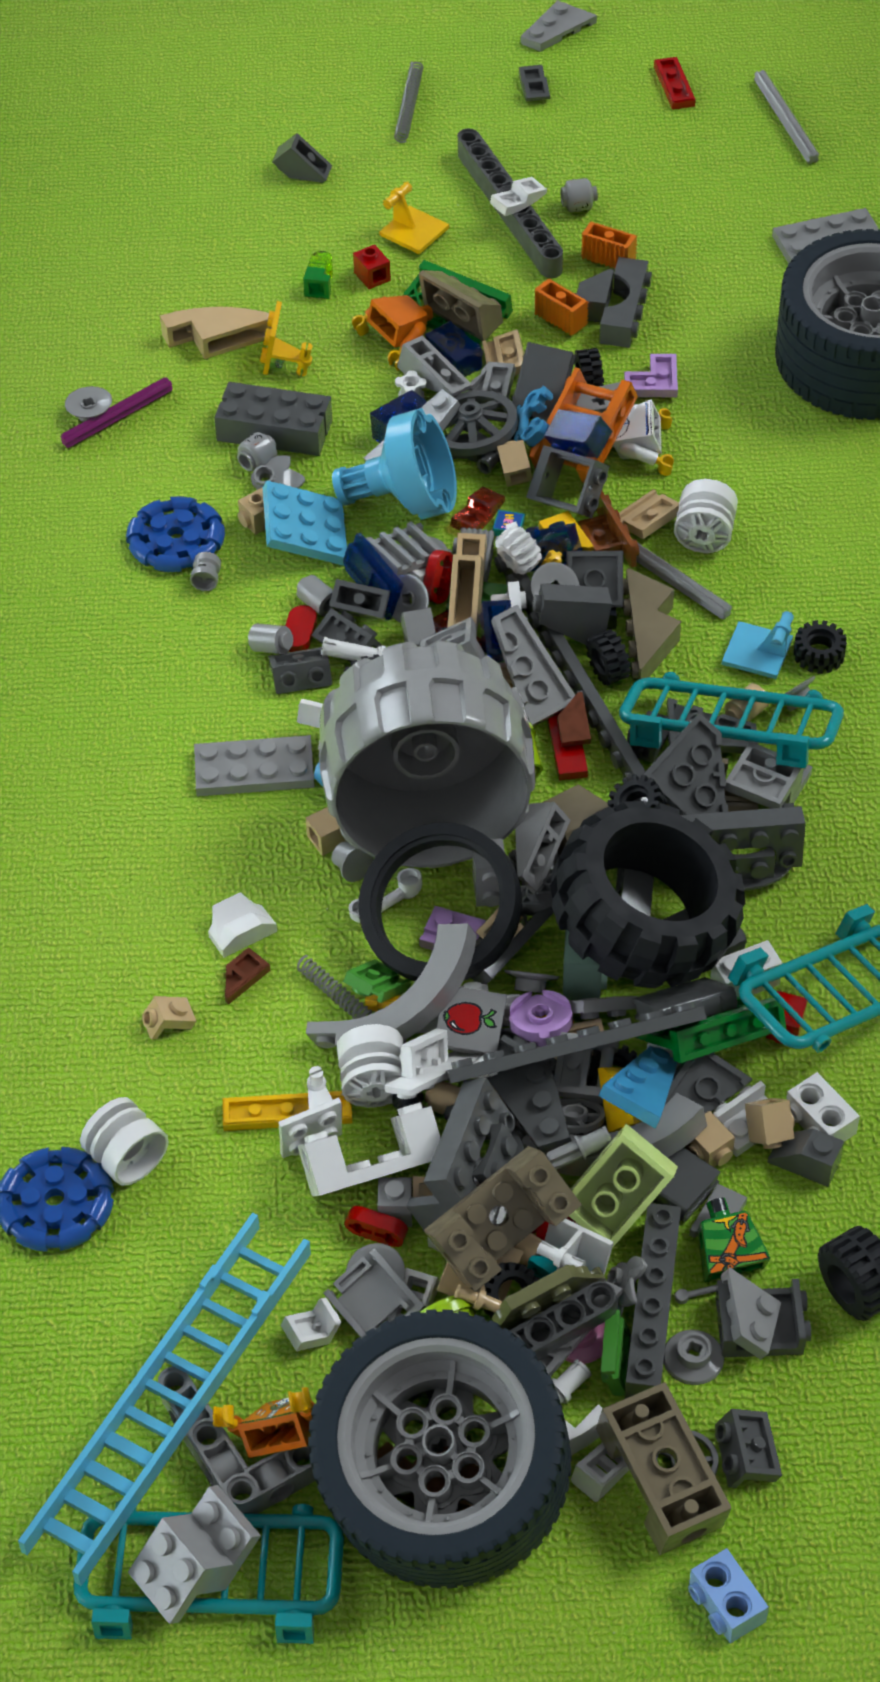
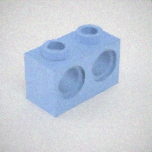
[688,1548,769,1643]

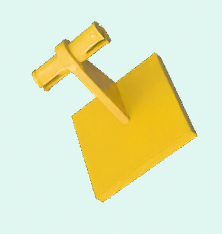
[379,182,449,254]
[260,301,312,376]

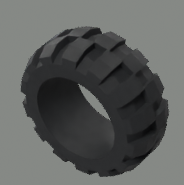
[550,801,745,989]

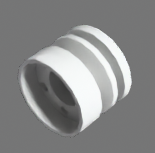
[674,479,738,553]
[337,1024,404,1108]
[80,1097,169,1186]

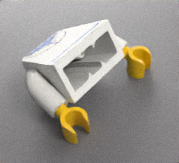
[612,399,674,476]

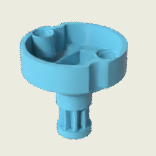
[332,408,457,520]

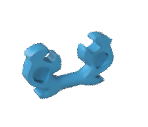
[514,386,553,447]

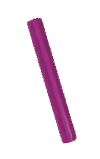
[60,377,173,448]

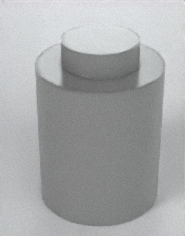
[296,575,333,616]
[248,623,293,654]

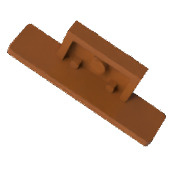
[578,491,640,568]

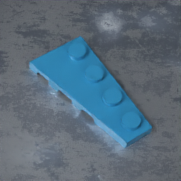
[598,1046,678,1129]

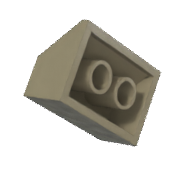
[419,270,503,341]

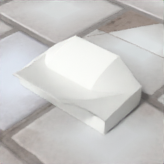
[208,892,277,958]

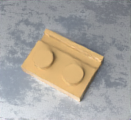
[482,329,524,376]
[619,489,679,539]

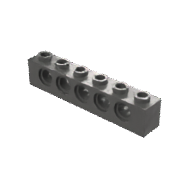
[624,1203,681,1399]

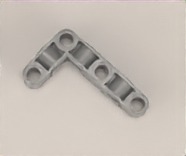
[158,1366,315,1514]

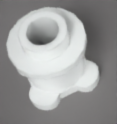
[395,370,427,406]

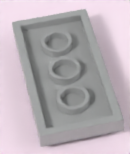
[772,208,879,264]
[194,735,314,796]

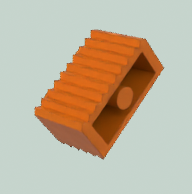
[581,221,637,269]
[535,278,589,335]

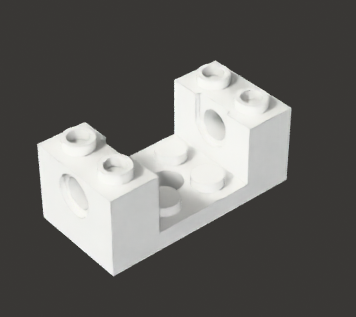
[297,1102,441,1197]

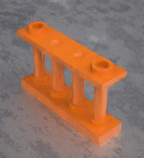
[529,367,638,483]

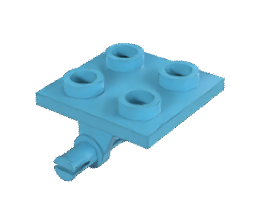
[721,611,794,679]

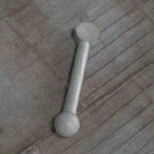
[675,1284,717,1304]

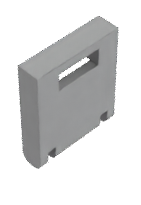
[323,1248,426,1338]

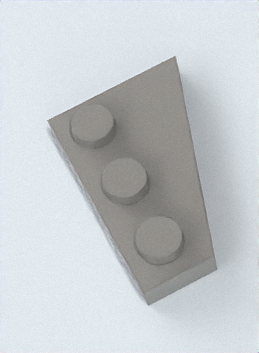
[521,0,597,51]

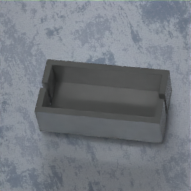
[214,382,333,456]

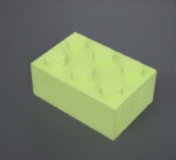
[569,1124,678,1248]

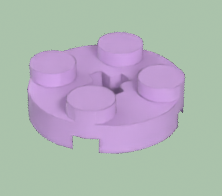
[509,990,573,1046]

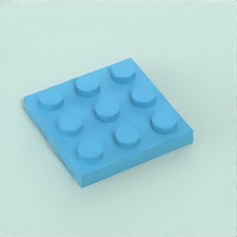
[262,480,348,566]

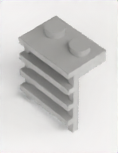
[363,522,452,590]

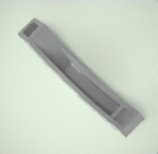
[306,923,477,1048]
[513,1093,707,1176]

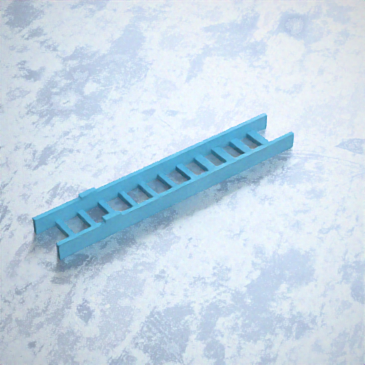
[18,1212,311,1586]

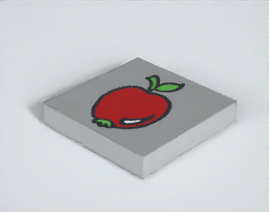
[437,987,507,1055]

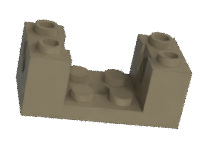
[423,1146,582,1291]
[596,1382,732,1555]

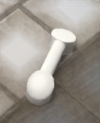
[348,868,422,924]

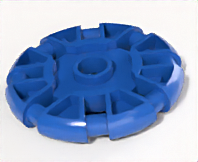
[126,496,225,572]
[0,1147,114,1252]

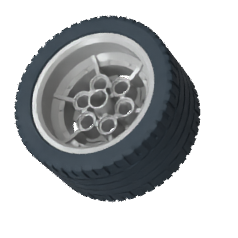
[775,229,880,420]
[308,1309,571,1589]

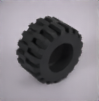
[818,1226,880,1321]

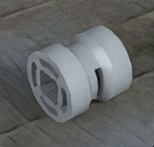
[190,552,221,591]

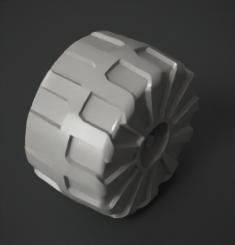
[319,641,535,868]

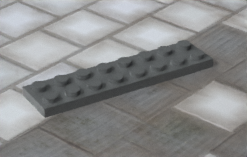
[446,1002,707,1083]

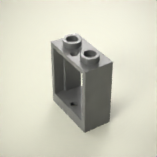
[526,445,610,518]

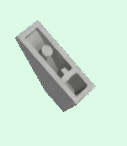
[397,335,472,397]
[515,802,570,895]

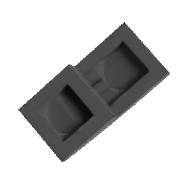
[519,65,550,101]

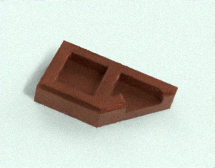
[557,692,591,747]
[225,947,271,1004]

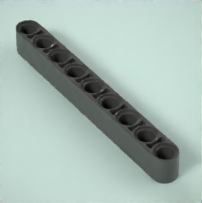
[457,128,563,278]

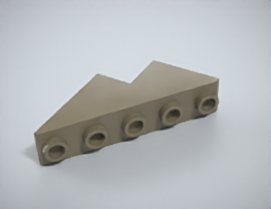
[623,568,681,680]

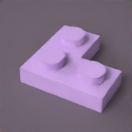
[624,354,678,398]

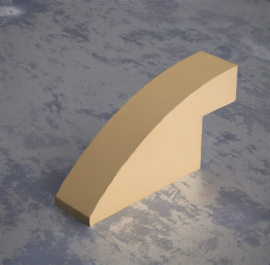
[160,307,272,359]
[448,533,487,636]

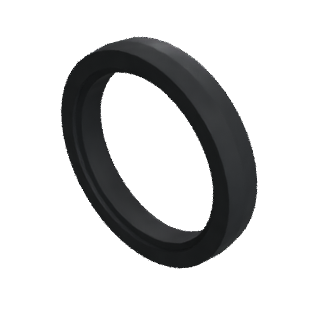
[359,822,522,981]

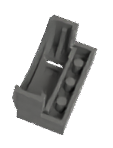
[679,803,806,891]
[406,1078,524,1230]

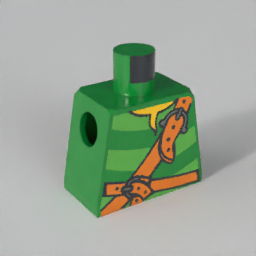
[698,1197,770,1283]

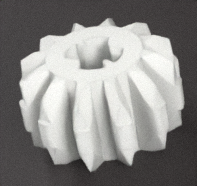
[495,526,542,575]

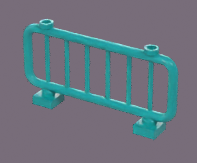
[619,672,844,769]
[728,904,880,1053]
[73,1500,344,1644]

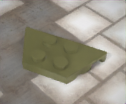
[492,1265,606,1330]

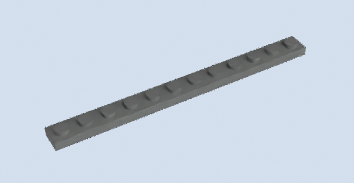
[494,553,645,781]

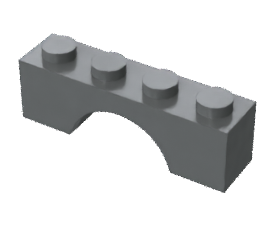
[600,257,652,348]

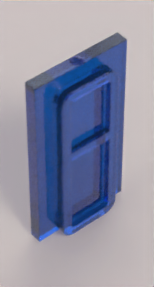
[343,533,404,620]

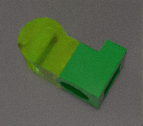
[303,251,333,299]

